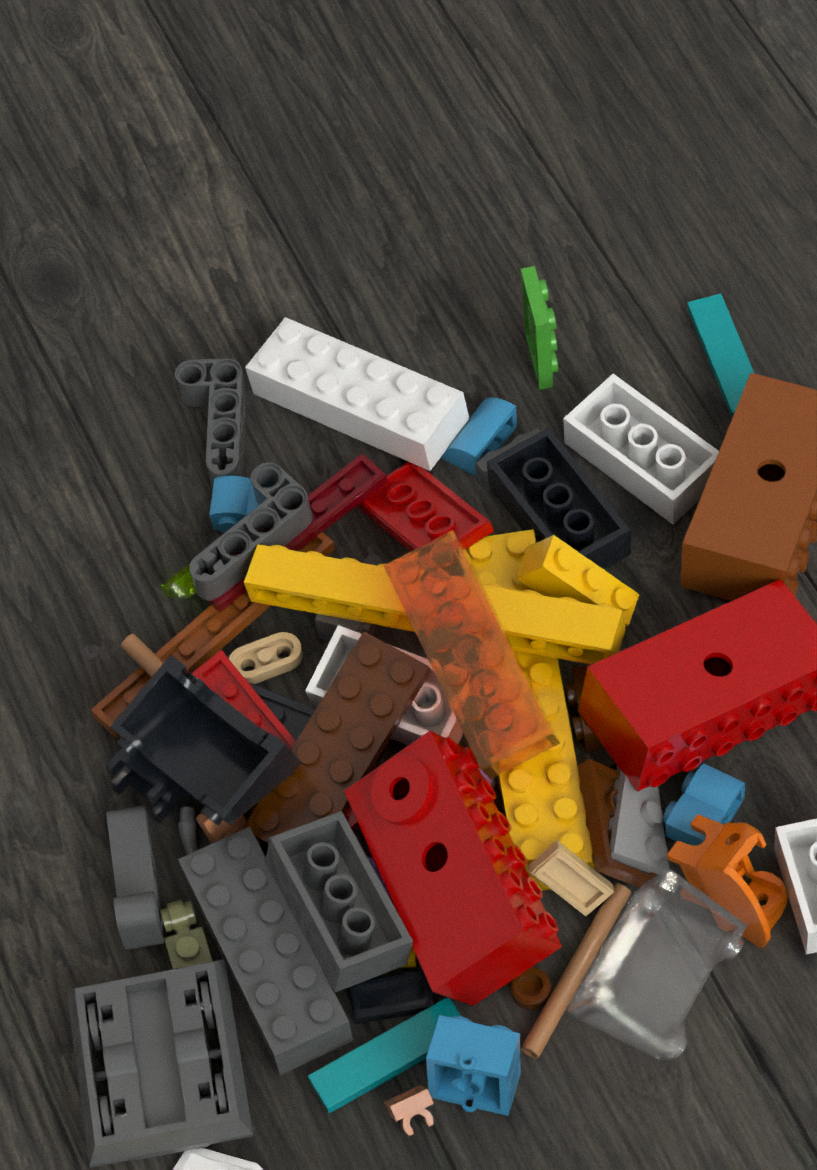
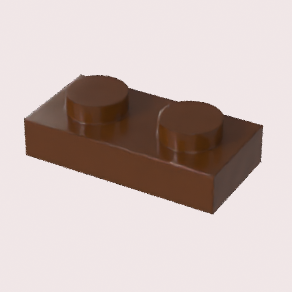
[566,666,601,752]

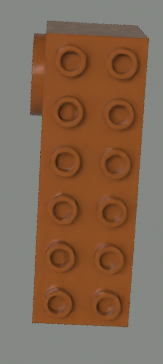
[681,373,817,601]

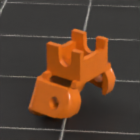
[666,814,788,948]

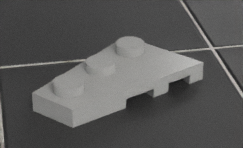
[609,765,670,878]

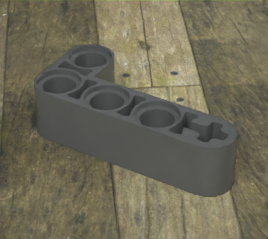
[174,358,246,488]
[189,462,312,601]
[106,805,165,951]

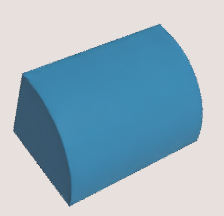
[441,398,517,477]

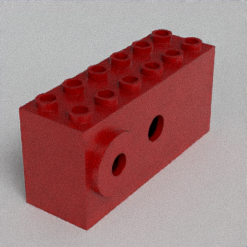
[578,579,817,792]
[344,731,562,1006]

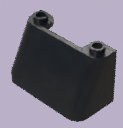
[110,655,301,826]

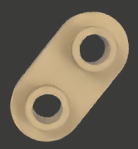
[229,632,303,684]

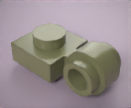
[160,899,212,969]

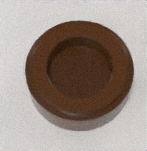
[511,967,551,1010]

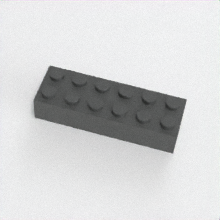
[178,827,353,1075]

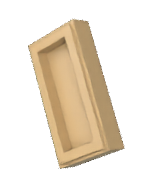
[529,840,614,916]

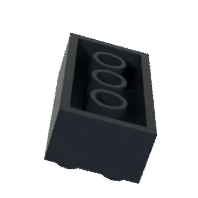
[487,427,631,569]

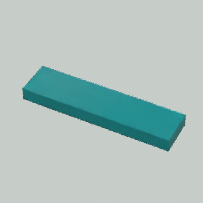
[687,293,755,418]
[308,997,461,1114]

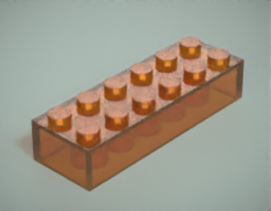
[384,530,560,779]

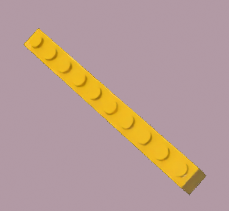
[244,544,626,665]

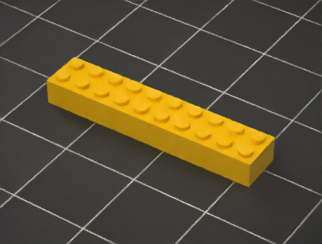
[461,529,595,891]

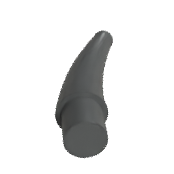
[178,807,198,855]

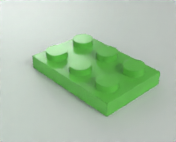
[521,266,558,390]

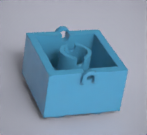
[426,1015,521,1116]

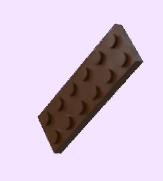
[242,632,431,845]

